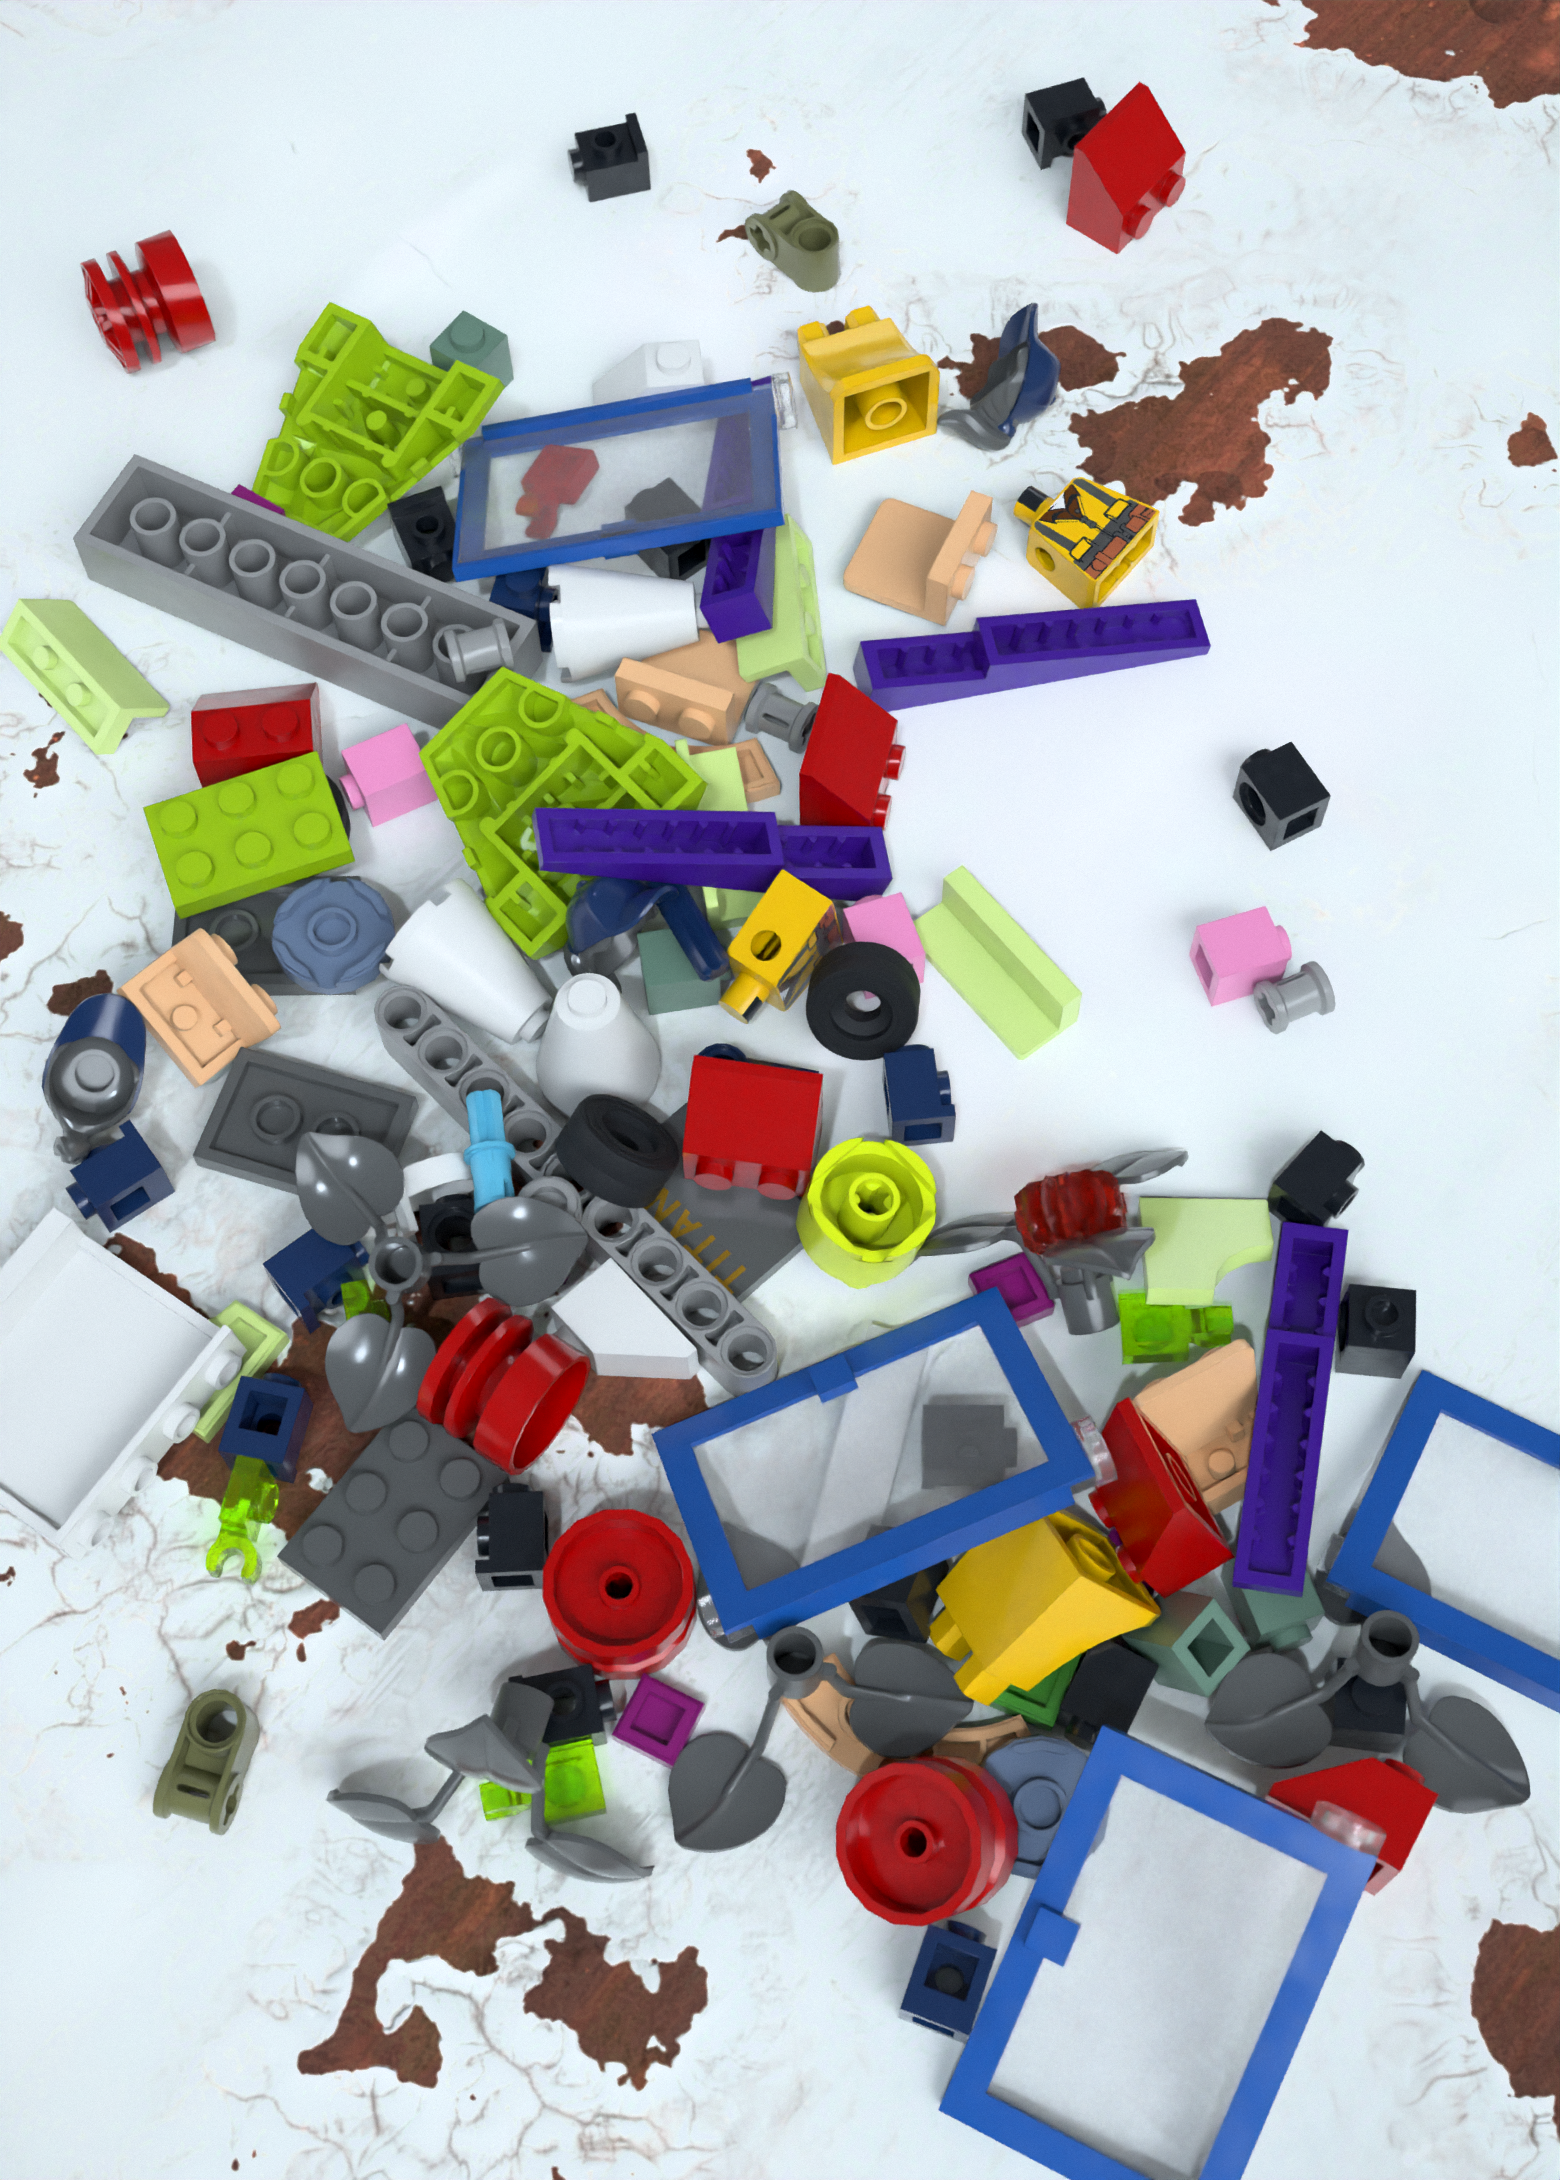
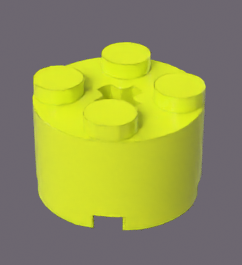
[796,1137,937,1289]

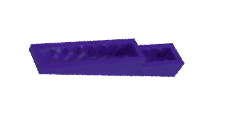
[699,374,781,644]
[852,599,1211,712]
[531,808,893,902]
[1232,1222,1349,1598]

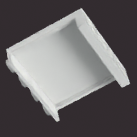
[0,1206,247,1563]

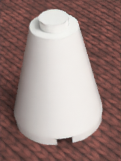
[548,564,710,683]
[379,878,552,1045]
[536,973,660,1120]

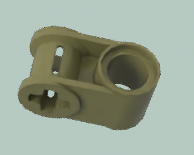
[745,190,840,293]
[153,1689,260,1835]

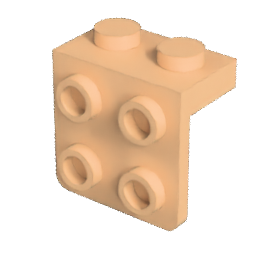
[843,490,998,626]
[614,629,760,746]
[116,928,281,1088]
[1133,1339,1258,1516]

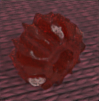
[1014,1168,1128,1255]

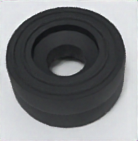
[806,942,921,1061]
[556,1094,680,1208]

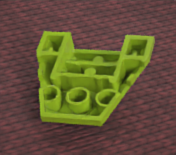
[251,301,505,542]
[418,667,708,961]

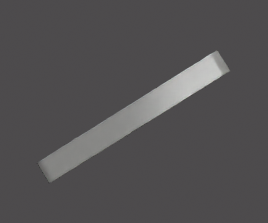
[374,985,778,1397]

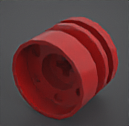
[80,230,216,374]
[416,1297,591,1475]

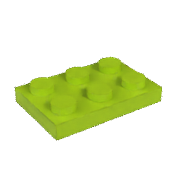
[143,751,355,919]

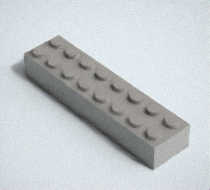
[73,454,543,730]

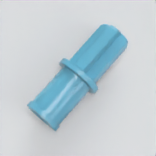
[463,1089,516,1214]

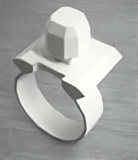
[361,1152,474,1242]

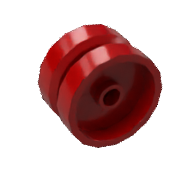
[542,1509,697,1680]
[836,1755,1018,1927]

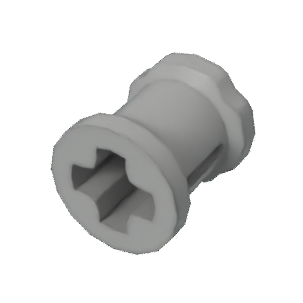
[443,617,515,684]
[745,682,819,754]
[1253,960,1336,1035]

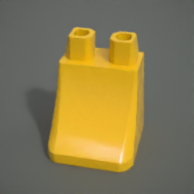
[797,305,940,465]
[929,1509,1161,1706]

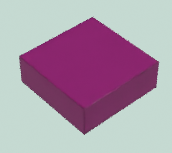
[968,1252,1055,1328]
[611,1673,705,1770]

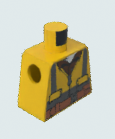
[1013,477,1160,609]
[718,869,844,1024]

